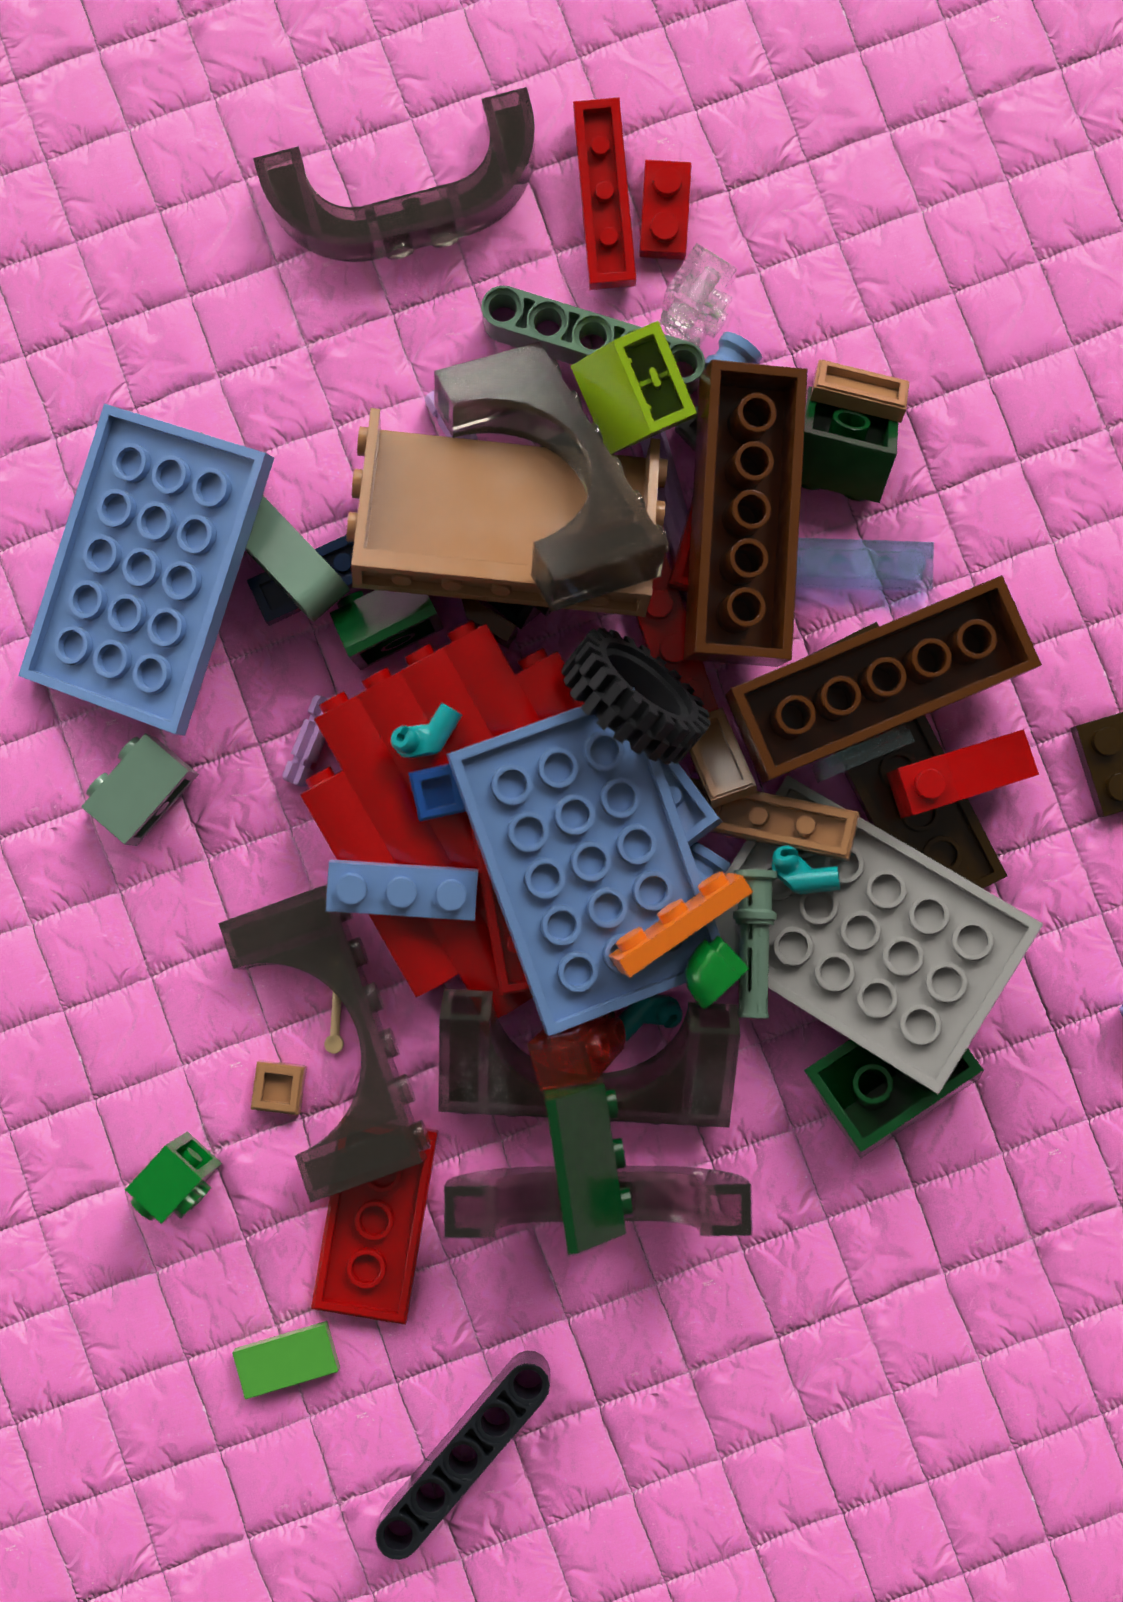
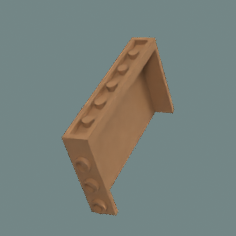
[346,408,668,617]

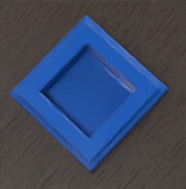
[408,763,466,822]

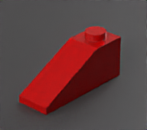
[886,729,1039,819]

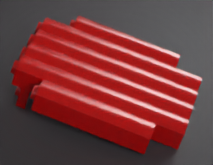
[300,620,584,1023]

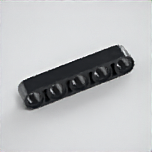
[375,1350,550,1560]

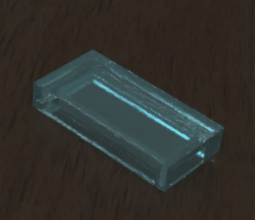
[811,725,915,783]

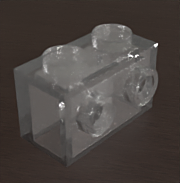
[660,243,738,347]

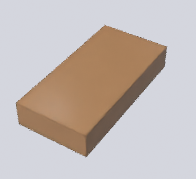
[810,359,909,423]
[688,707,757,808]

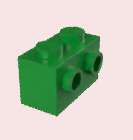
[125,1131,222,1224]

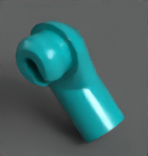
[391,703,463,758]
[771,845,840,894]
[611,994,683,1041]

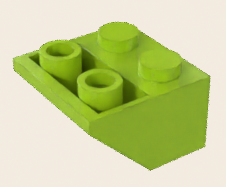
[570,320,697,456]

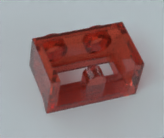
[527,1011,626,1091]

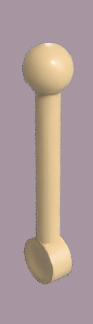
[324,954,349,1054]

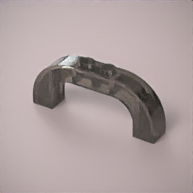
[253,87,535,262]
[444,1166,752,1238]

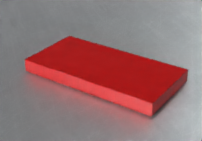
[311,1115,439,1325]

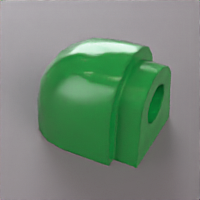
[685,935,749,1009]

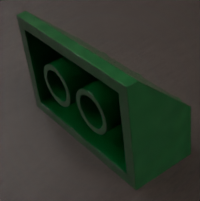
[804,1040,984,1159]
[544,1077,633,1255]

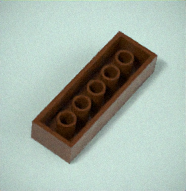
[683,359,808,667]
[725,575,1042,784]

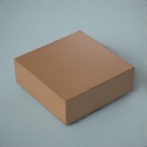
[251,1060,307,1115]

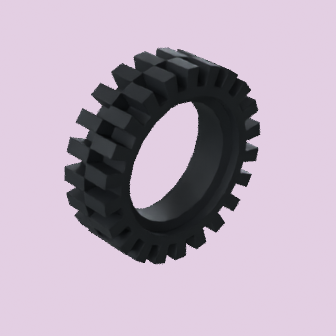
[562,628,711,764]

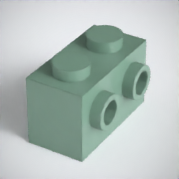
[81,733,199,846]

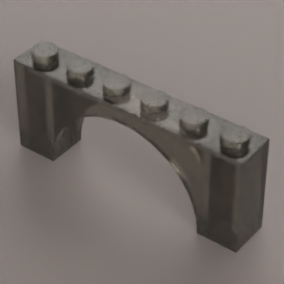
[434,342,668,612]
[218,884,431,1203]
[438,989,740,1128]

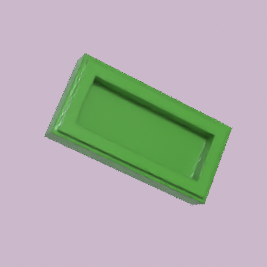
[232,1321,340,1399]

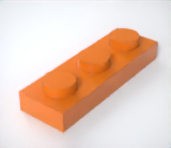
[608,871,753,977]

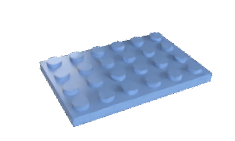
[18,404,275,736]
[446,688,720,1036]

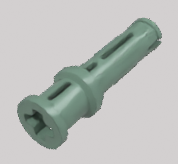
[733,869,778,1018]

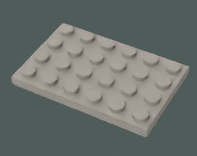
[715,775,1043,1095]

